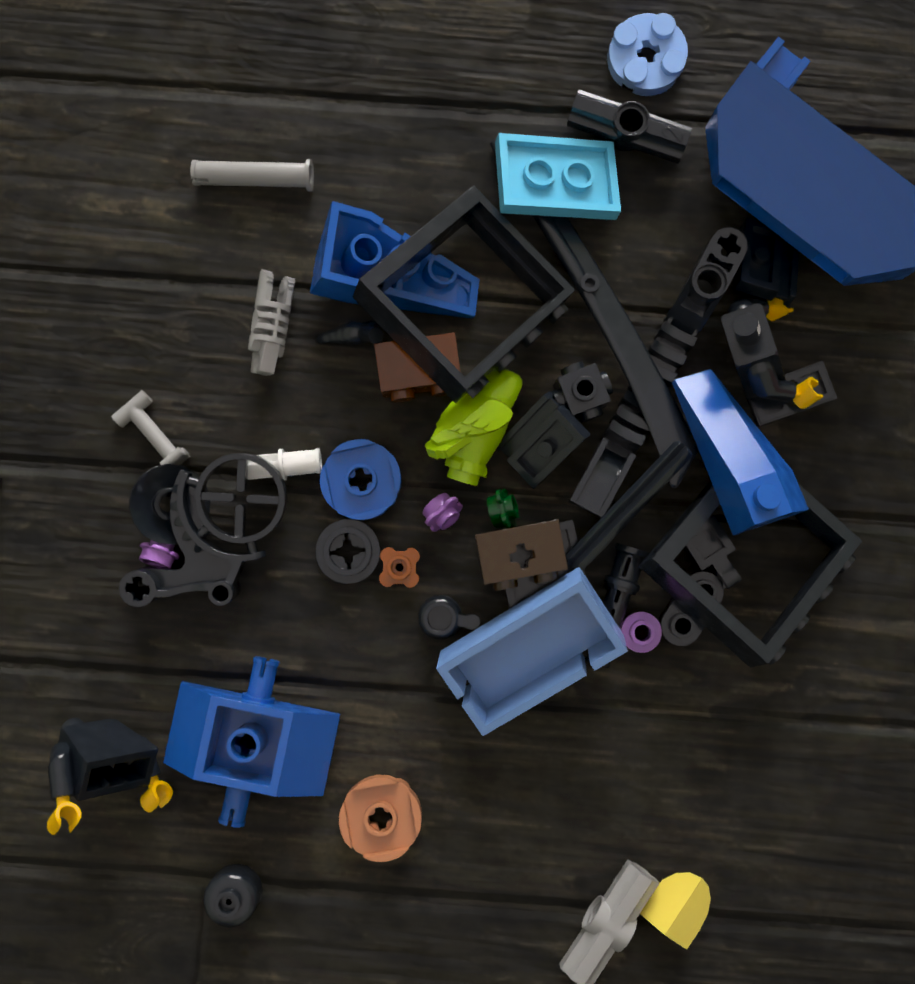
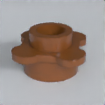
[379,547,420,588]

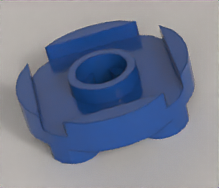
[320,439,402,520]

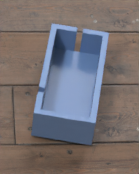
[436,567,628,736]

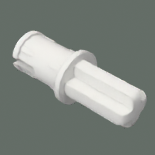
[248,448,322,480]

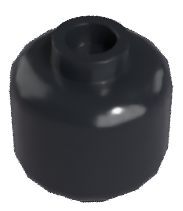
[203,864,263,928]

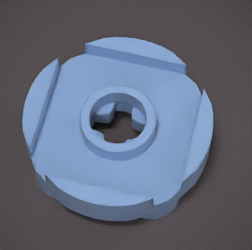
[607,13,688,96]

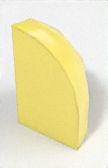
[640,872,711,949]

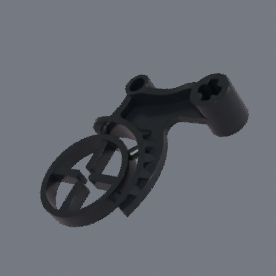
[119,453,287,607]

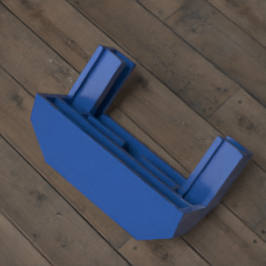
[705,37,915,286]

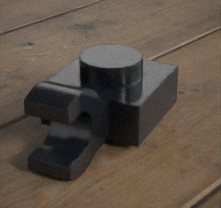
[684,515,742,589]

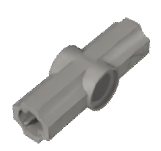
[559,860,659,984]

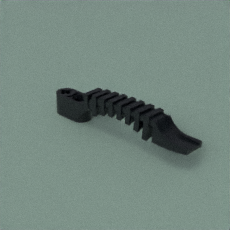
[568,227,748,519]

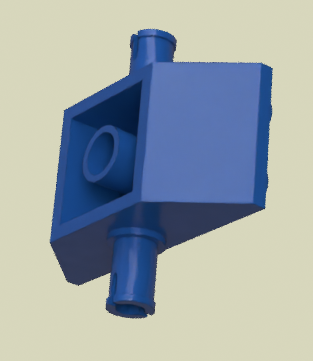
[163,656,341,828]

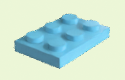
[495,133,621,220]

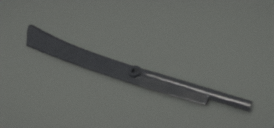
[490,137,699,488]

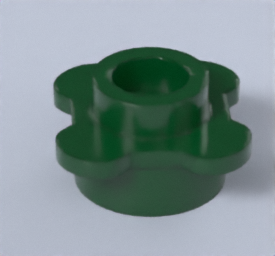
[487,489,519,529]

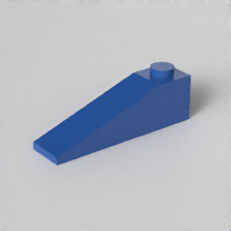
[310,201,480,319]
[672,369,809,536]

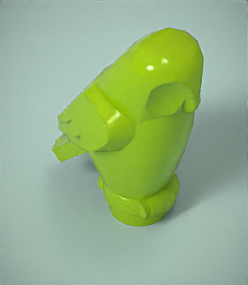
[425,368,523,486]

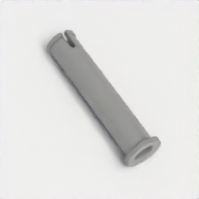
[190,159,314,191]

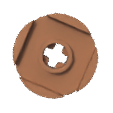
[339,775,422,862]

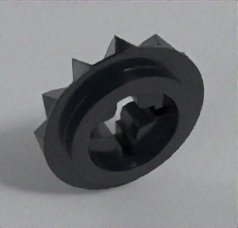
[316,519,381,584]

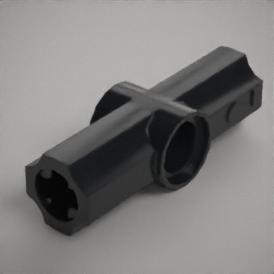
[567,89,692,164]

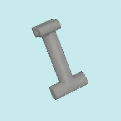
[111,390,190,465]

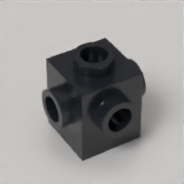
[551,361,613,423]

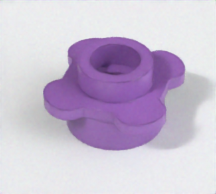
[423,493,463,532]

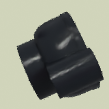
[418,595,480,640]

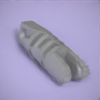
[248,269,295,376]

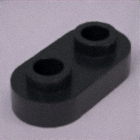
[658,571,724,646]

